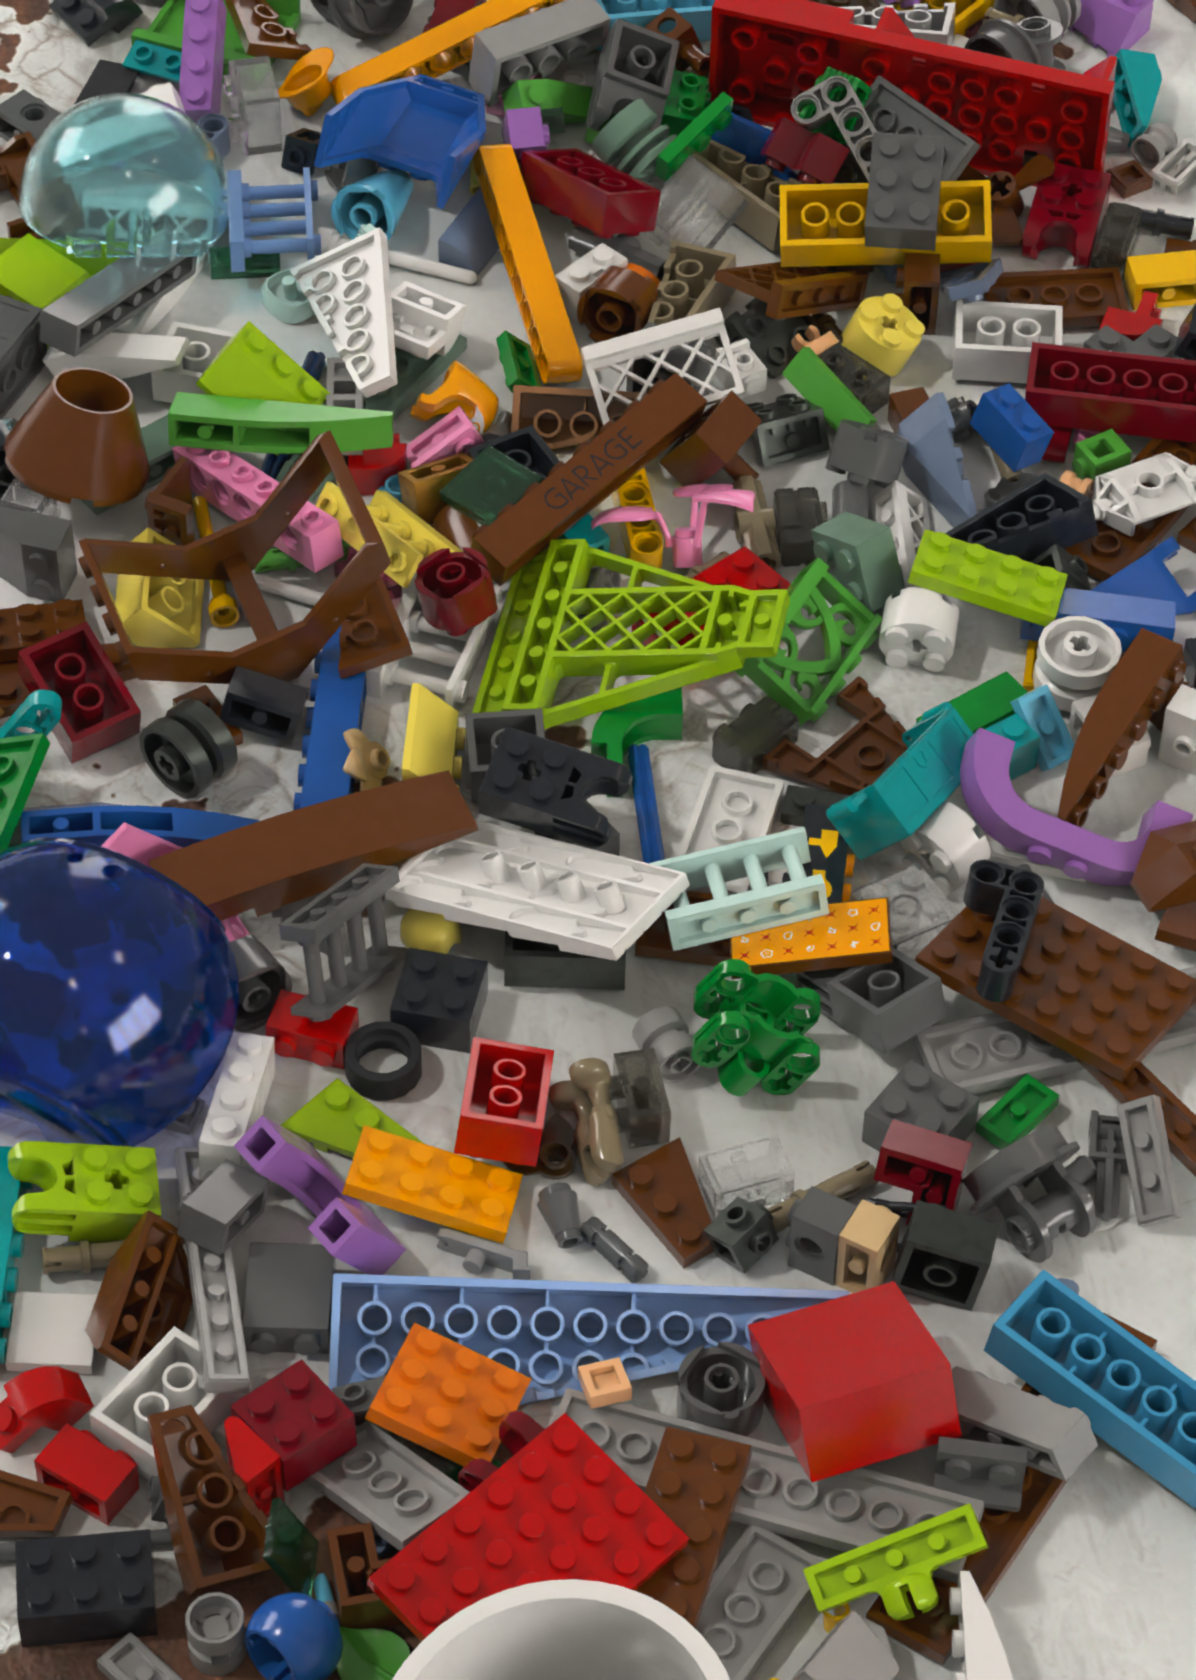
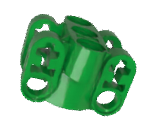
[692,959,821,1097]

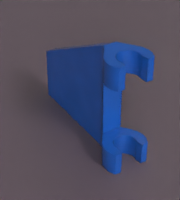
[1090,536,1196,616]

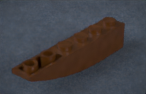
[1057,628,1186,827]

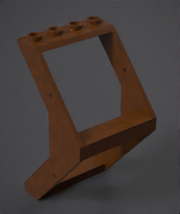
[78,430,391,684]

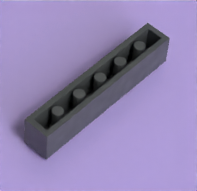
[39,229,198,357]

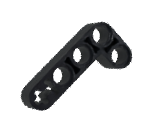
[963,859,1044,1002]

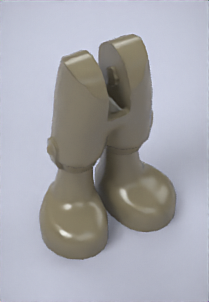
[548,1058,624,1187]

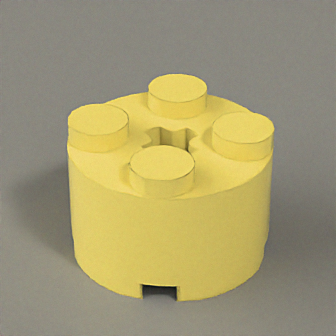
[841,293,925,378]

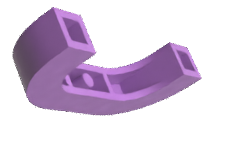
[960,727,1193,886]

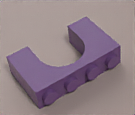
[234,1115,407,1275]

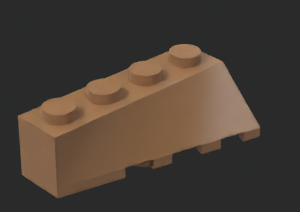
[511,385,648,449]

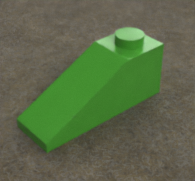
[502,79,593,124]

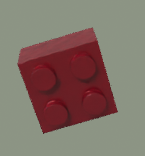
[230,1359,357,1492]

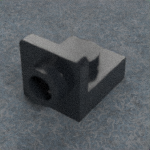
[281,128,321,175]

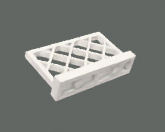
[581,307,745,426]

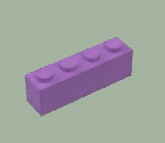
[179,0,227,128]

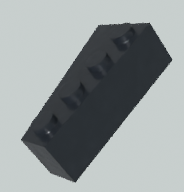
[945,473,1098,562]

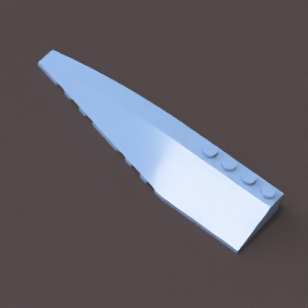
[328,1273,849,1406]

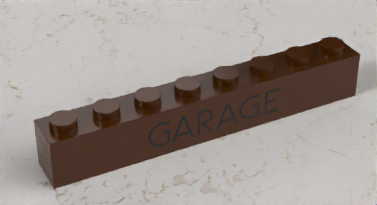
[471,372,707,586]

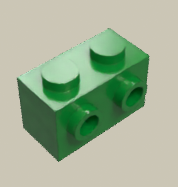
[661,70,711,138]

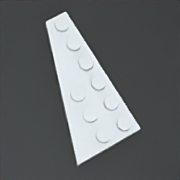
[290,227,398,398]

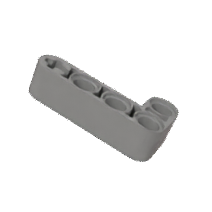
[791,76,877,183]

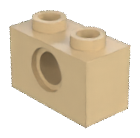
[834,1199,900,1293]

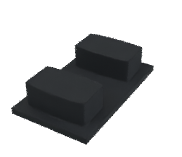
[74,59,139,115]

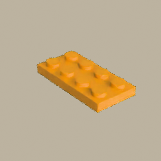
[342,1125,523,1244]

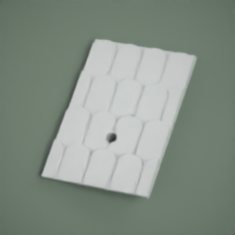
[385,819,690,961]

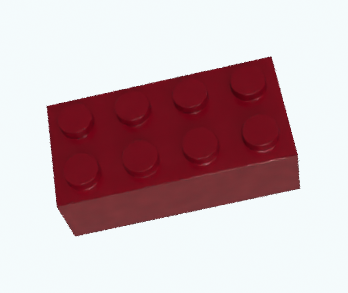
[520,148,661,239]

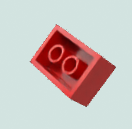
[454,1037,554,1167]

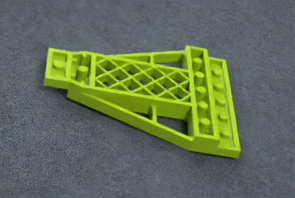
[472,539,790,729]

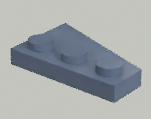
[939,258,1004,304]

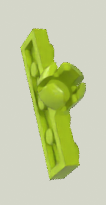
[803,1503,989,1621]

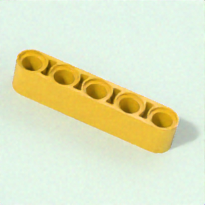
[611,467,663,569]

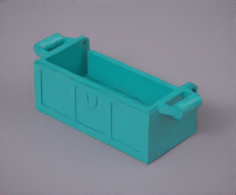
[826,702,973,860]

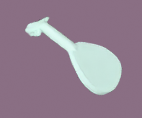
[261,223,376,324]

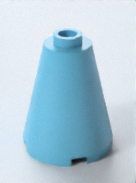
[331,169,413,241]

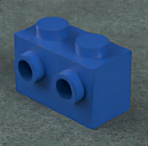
[970,383,1054,472]

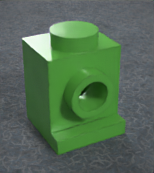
[1072,429,1132,480]

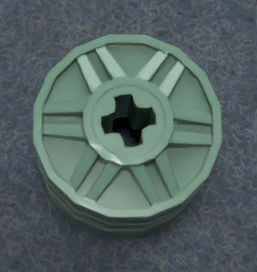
[590,98,677,183]

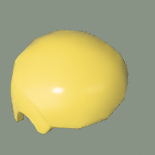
[400,909,462,954]

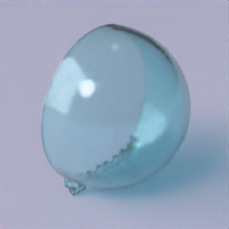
[19,93,230,258]

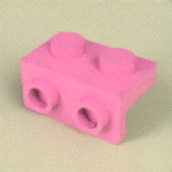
[407,406,485,468]

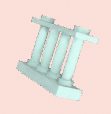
[650,827,830,951]

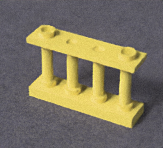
[315,482,463,588]

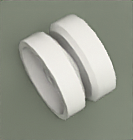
[1033,616,1122,712]

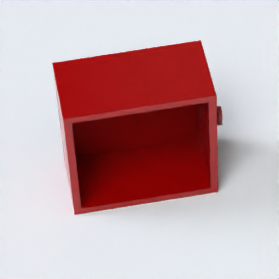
[748,1281,962,1483]

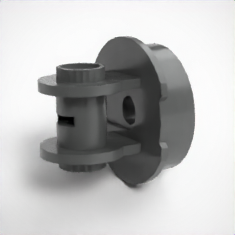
[311,0,413,40]
[965,16,1066,71]
[963,1123,1097,1263]

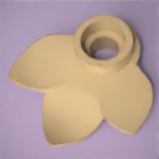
[343,728,390,791]

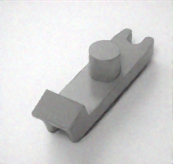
[436,1228,530,1280]

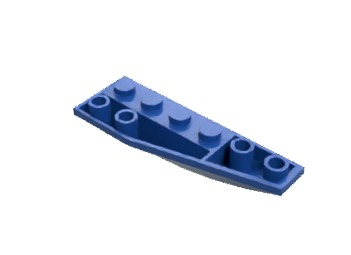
[21,802,259,872]

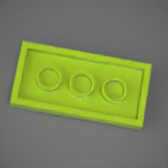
[907,529,1068,627]

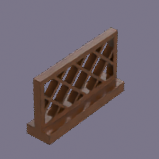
[714,262,869,320]

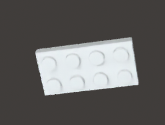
[676,764,784,895]

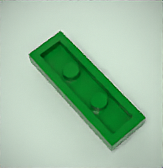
[655,91,734,182]

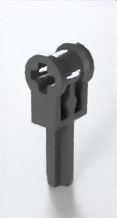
[1088,1110,1129,1221]

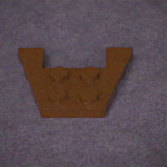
[763,676,908,795]

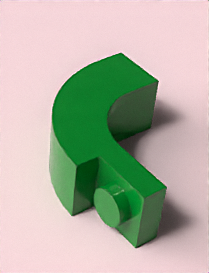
[591,687,683,797]

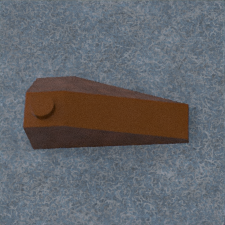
[147,1405,282,1598]

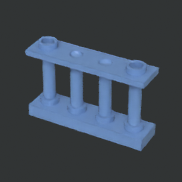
[227,167,321,273]

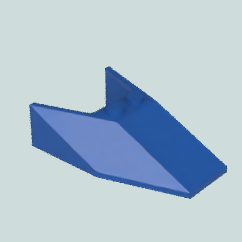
[314,74,486,209]

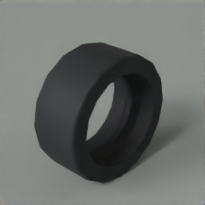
[345,1022,422,1100]

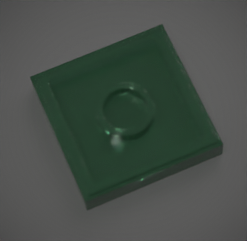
[439,445,543,526]

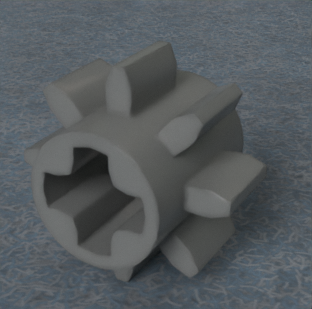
[947,396,979,443]

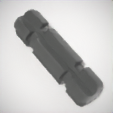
[581,1216,648,1283]

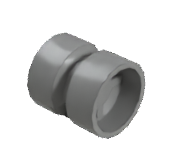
[632,1006,700,1084]
[185,1592,247,1676]

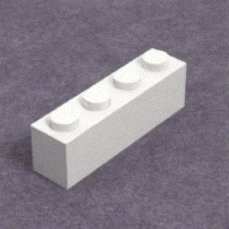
[199,1032,275,1179]

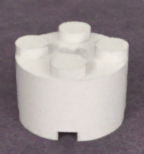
[879,587,959,672]
[901,802,991,897]

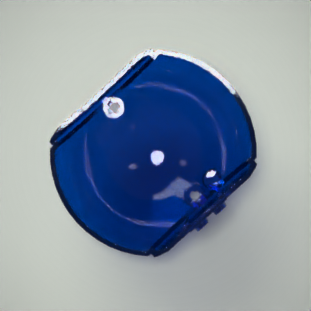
[0,837,239,1147]

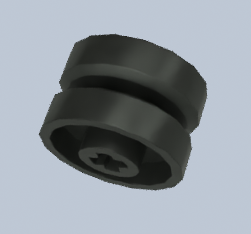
[139,698,238,799]

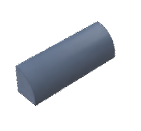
[438,167,533,276]

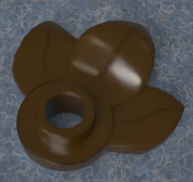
[502,1114,576,1180]

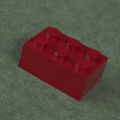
[18,621,141,764]

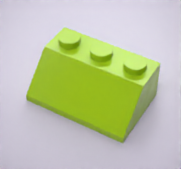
[195,321,330,456]

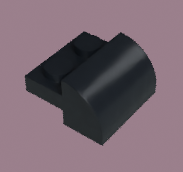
[48,0,143,47]

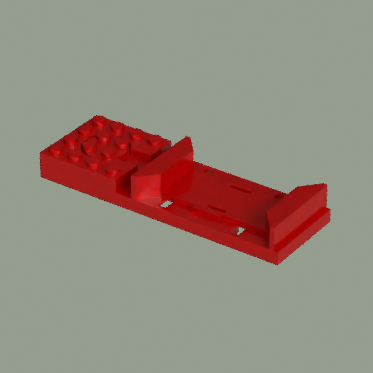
[709,0,1118,187]

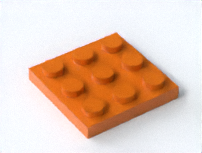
[365,1322,532,1466]

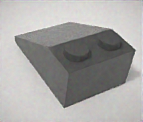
[0,506,77,602]

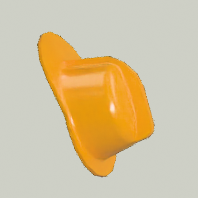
[276,47,334,117]

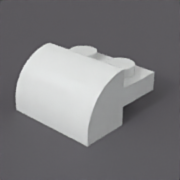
[391,281,466,360]

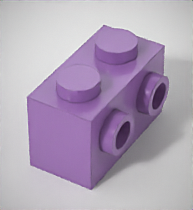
[502,107,550,167]

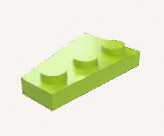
[280,1078,425,1160]

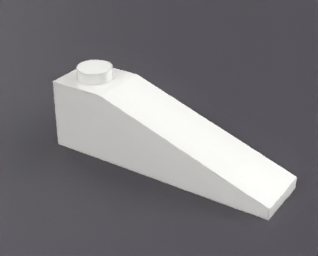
[42,332,190,379]

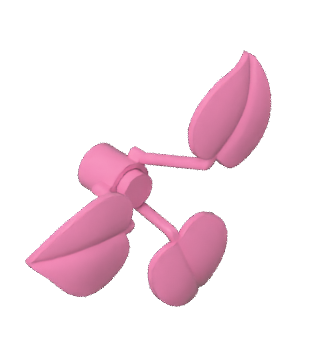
[591,484,755,568]

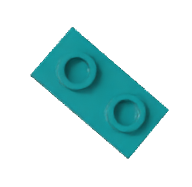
[122,40,182,85]

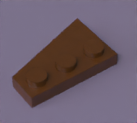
[338,576,413,679]

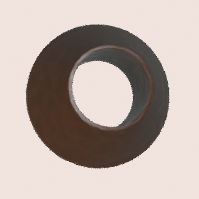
[4,367,150,507]

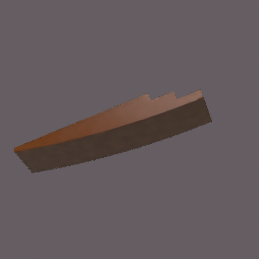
[148,770,478,927]

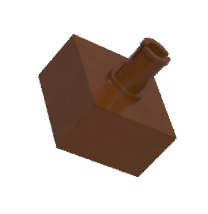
[659,390,762,486]

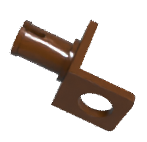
[646,7,710,76]

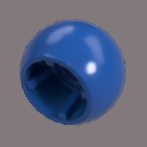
[244,1592,343,1680]

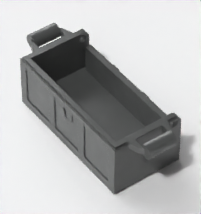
[0,295,47,419]

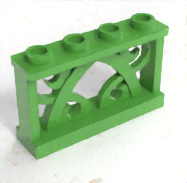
[735,557,882,727]

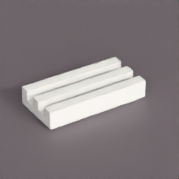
[1149,138,1196,195]

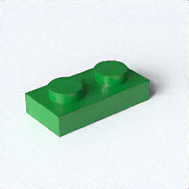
[496,330,541,393]
[975,1074,1060,1150]

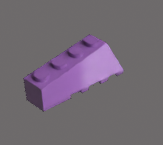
[1067,0,1154,57]

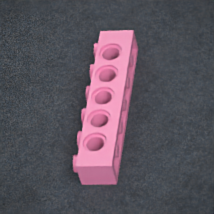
[172,446,344,573]

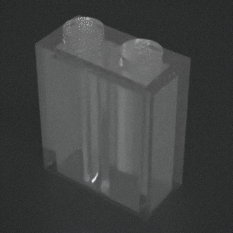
[643,155,749,254]

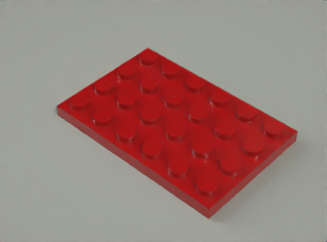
[367,1413,690,1642]

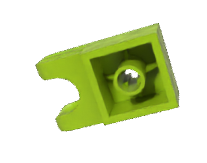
[7,1141,162,1243]

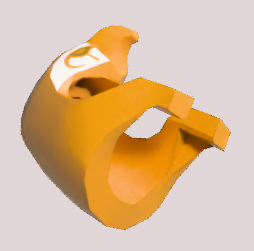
[409,360,499,435]

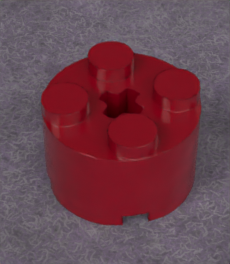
[414,547,498,637]

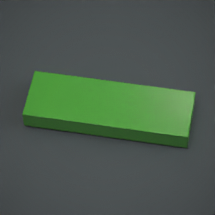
[782,347,877,432]

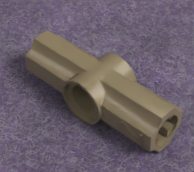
[731,475,781,570]

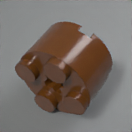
[577,265,658,343]

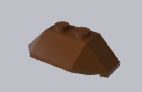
[1130,820,1196,913]
[85,1210,193,1371]

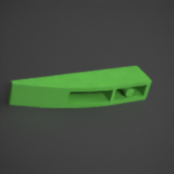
[168,392,393,454]

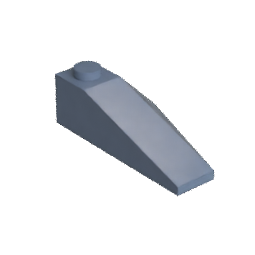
[898,392,978,528]

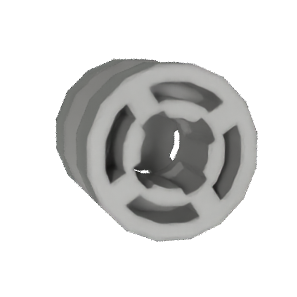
[1131,122,1177,168]

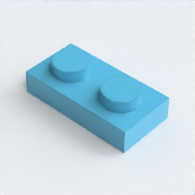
[1010,685,1075,771]

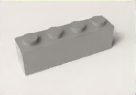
[951,1366,1098,1481]

